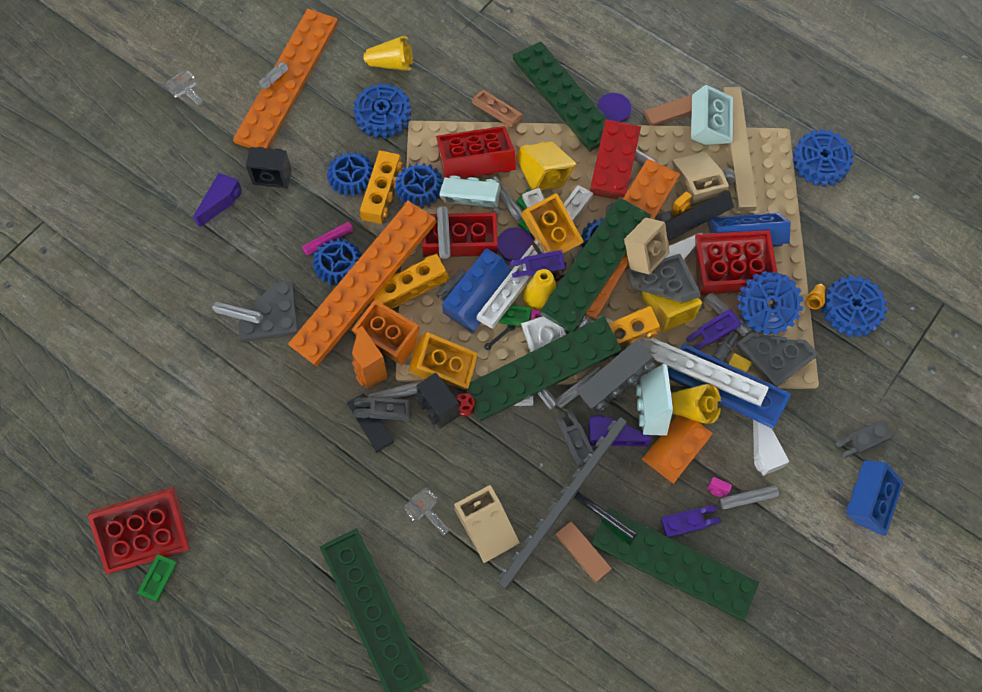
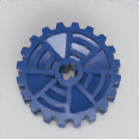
[353,83,411,139]
[793,129,854,187]
[737,271,803,335]
[822,275,888,338]

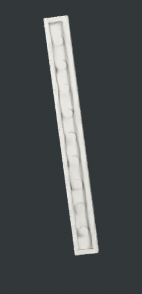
[477,185,593,329]
[580,315,769,406]

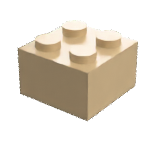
[624,217,670,275]

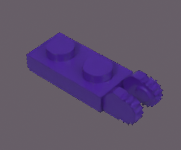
[509,250,565,278]
[686,309,741,351]
[660,505,721,538]

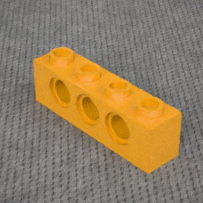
[360,150,403,224]
[374,253,450,309]
[608,306,661,349]

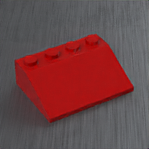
[436,126,516,178]
[695,230,778,295]
[87,486,189,575]

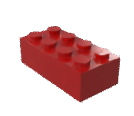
[590,119,641,200]
[422,212,498,258]

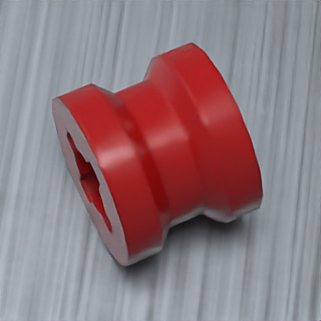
[456,393,474,417]

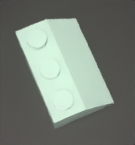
[691,85,733,145]
[440,176,501,208]
[636,364,673,435]

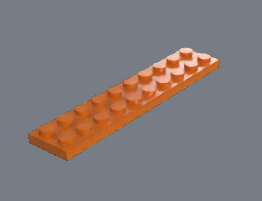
[233,8,339,149]
[585,158,680,321]
[288,201,437,367]

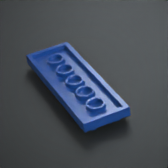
[668,343,791,429]

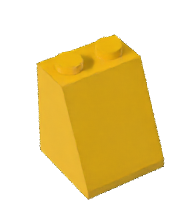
[516,141,576,191]
[641,291,702,333]

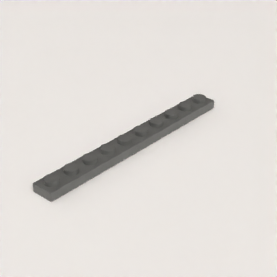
[498,417,627,590]

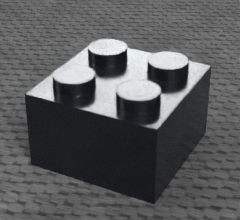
[246,147,292,189]
[416,373,459,429]

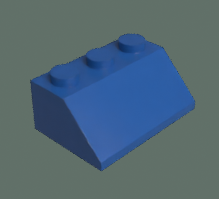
[846,461,903,536]

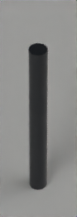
[574,491,637,540]

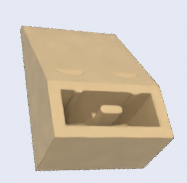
[672,152,729,206]
[454,485,520,563]

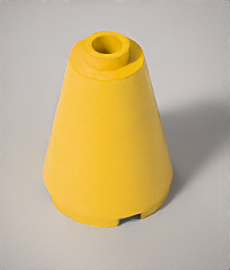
[364,36,413,71]
[522,269,557,311]
[671,384,721,424]

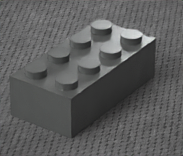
[577,339,657,412]

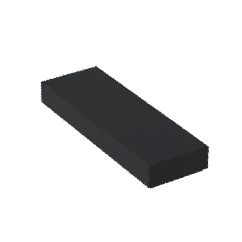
[347,393,393,453]

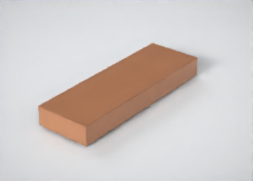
[472,90,523,128]
[644,95,692,126]
[555,521,612,583]

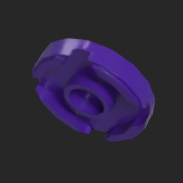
[597,93,632,122]
[497,227,533,262]

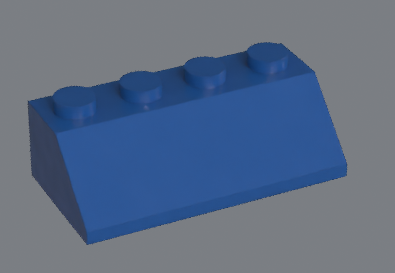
[707,212,791,247]
[442,248,512,333]

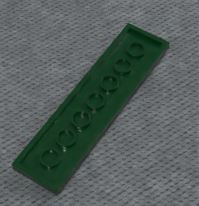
[513,41,608,152]
[540,197,651,332]
[466,316,622,421]
[591,508,760,621]
[319,528,430,692]

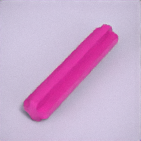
[302,222,353,255]

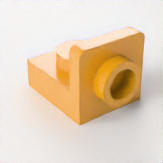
[671,191,692,216]

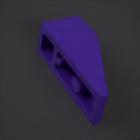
[193,173,242,227]
[588,415,651,446]

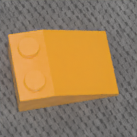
[521,193,584,254]
[408,332,478,389]

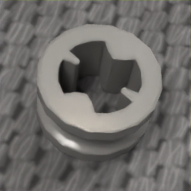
[722,169,735,185]

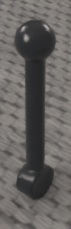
[484,325,515,350]

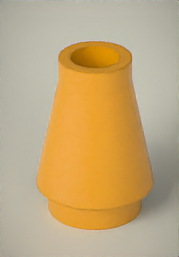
[806,284,826,309]

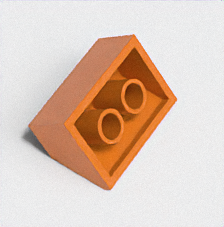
[352,299,420,366]
[352,326,387,390]
[642,415,713,484]

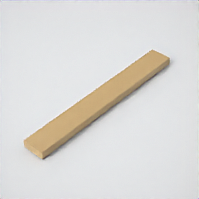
[722,87,757,210]

